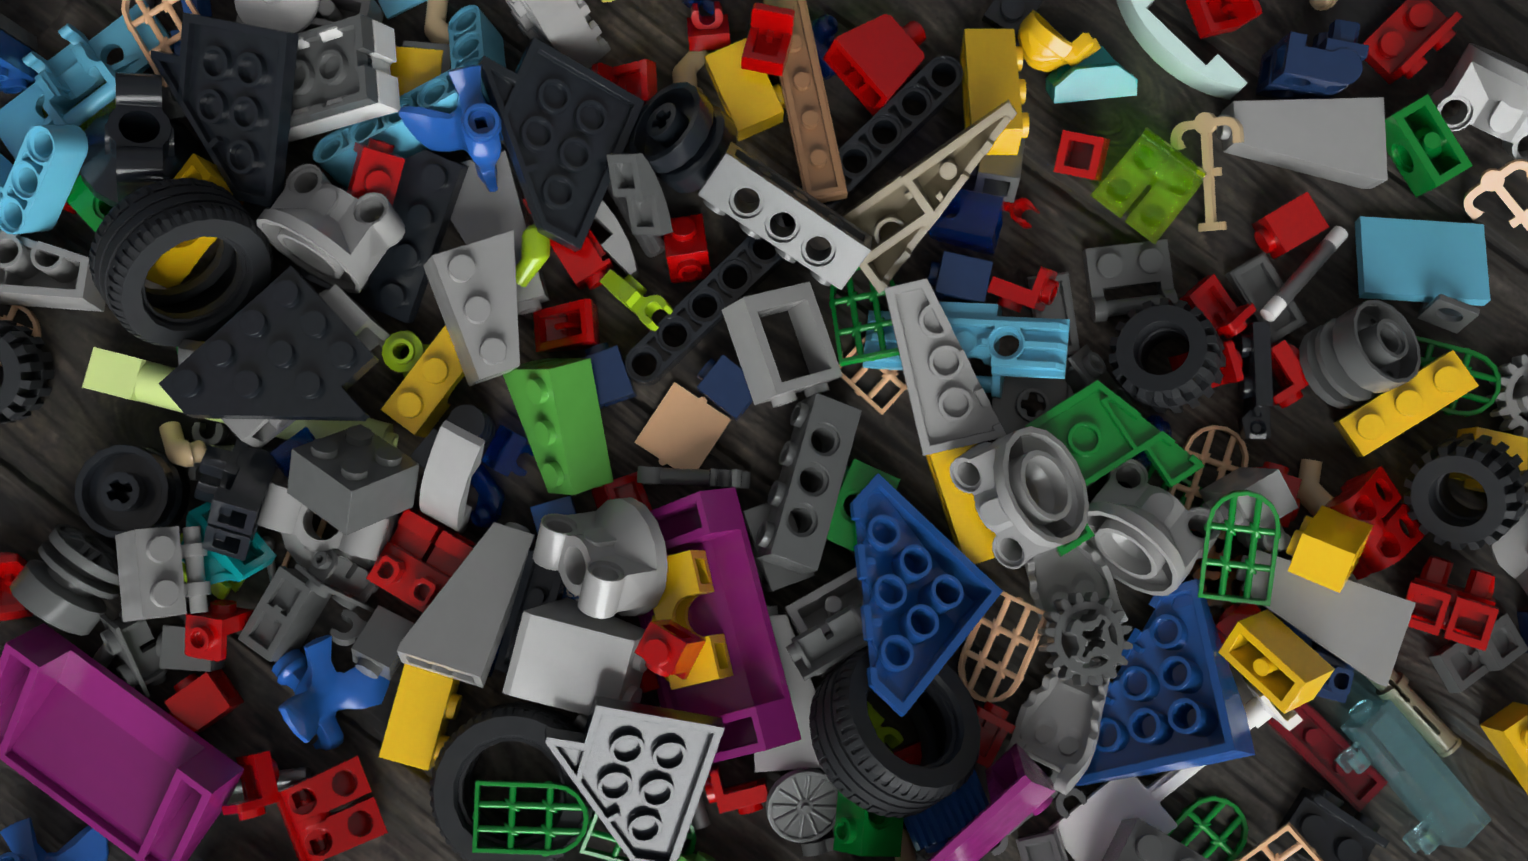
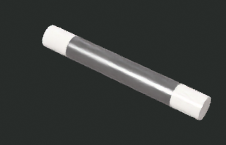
[1260,226,1348,322]

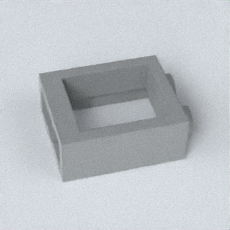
[722,281,843,408]

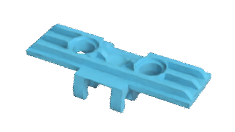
[0,0,174,159]
[862,302,1070,398]

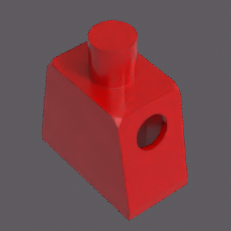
[823,14,926,116]

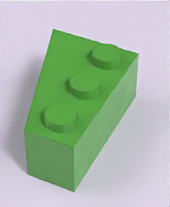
[503,358,613,495]

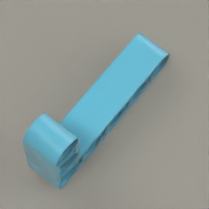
[312,5,506,188]
[0,124,88,235]

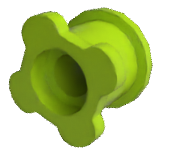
[382,330,429,377]

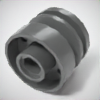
[1299,300,1421,409]
[9,524,120,636]

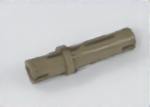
[1366,669,1462,758]

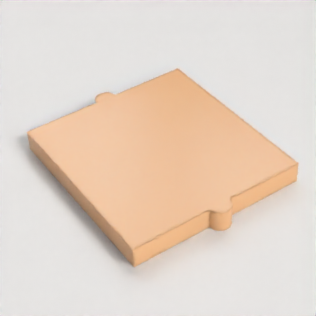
[634,382,731,469]

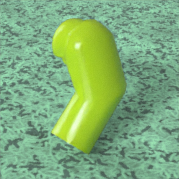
[515,224,550,287]

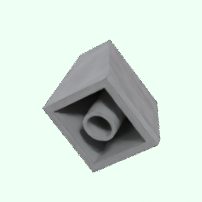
[503,597,647,716]

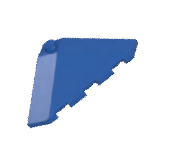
[850,473,1003,717]
[1075,579,1256,786]

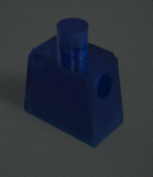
[928,189,1005,256]

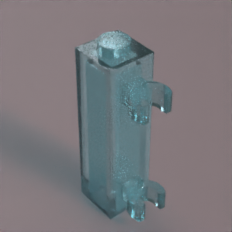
[1335,699,1492,855]

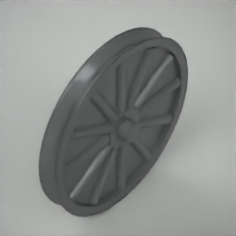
[766,768,838,843]

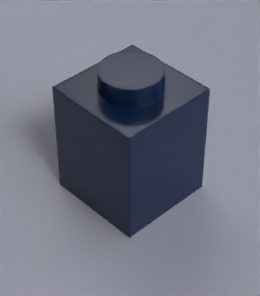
[927,251,993,303]
[583,342,637,409]
[696,355,753,422]

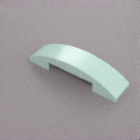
[1116,0,1247,100]

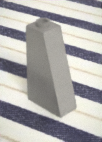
[1216,97,1388,189]
[451,151,550,315]
[397,522,535,688]
[1235,549,1416,687]
[754,605,821,772]

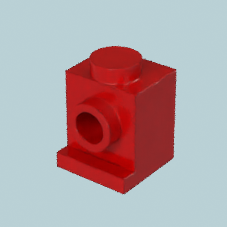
[634,619,706,680]

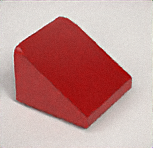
[591,472,652,511]

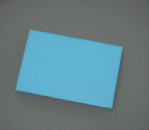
[1355,216,1491,306]

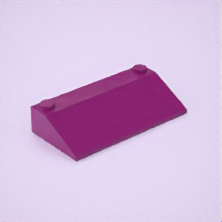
[638,487,802,763]
[0,623,244,861]
[927,743,1055,861]

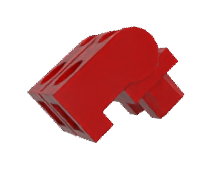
[1312,466,1425,580]
[366,507,477,613]
[1406,555,1499,651]
[277,756,388,861]

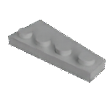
[884,278,1006,456]

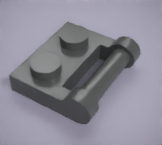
[1082,239,1178,323]

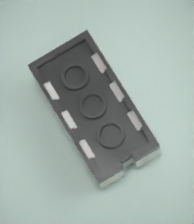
[288,14,401,143]

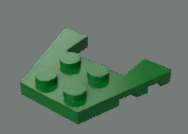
[1024,380,1204,557]

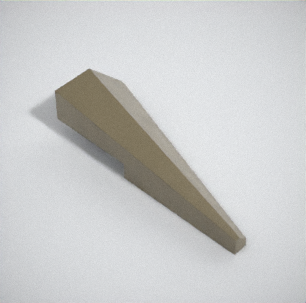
[840,99,1017,293]

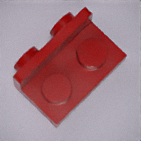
[1362,0,1463,85]

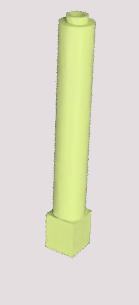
[82,347,399,448]

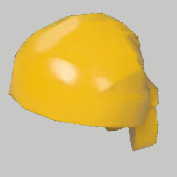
[1018,10,1101,73]

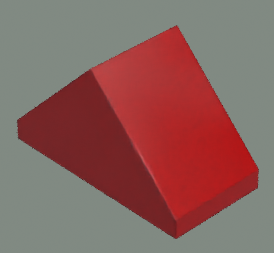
[533,298,600,352]

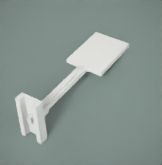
[1049,678,1303,861]

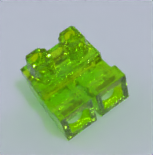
[1090,127,1207,244]

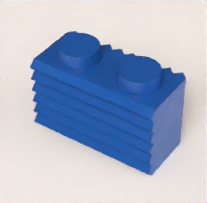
[903,769,989,853]

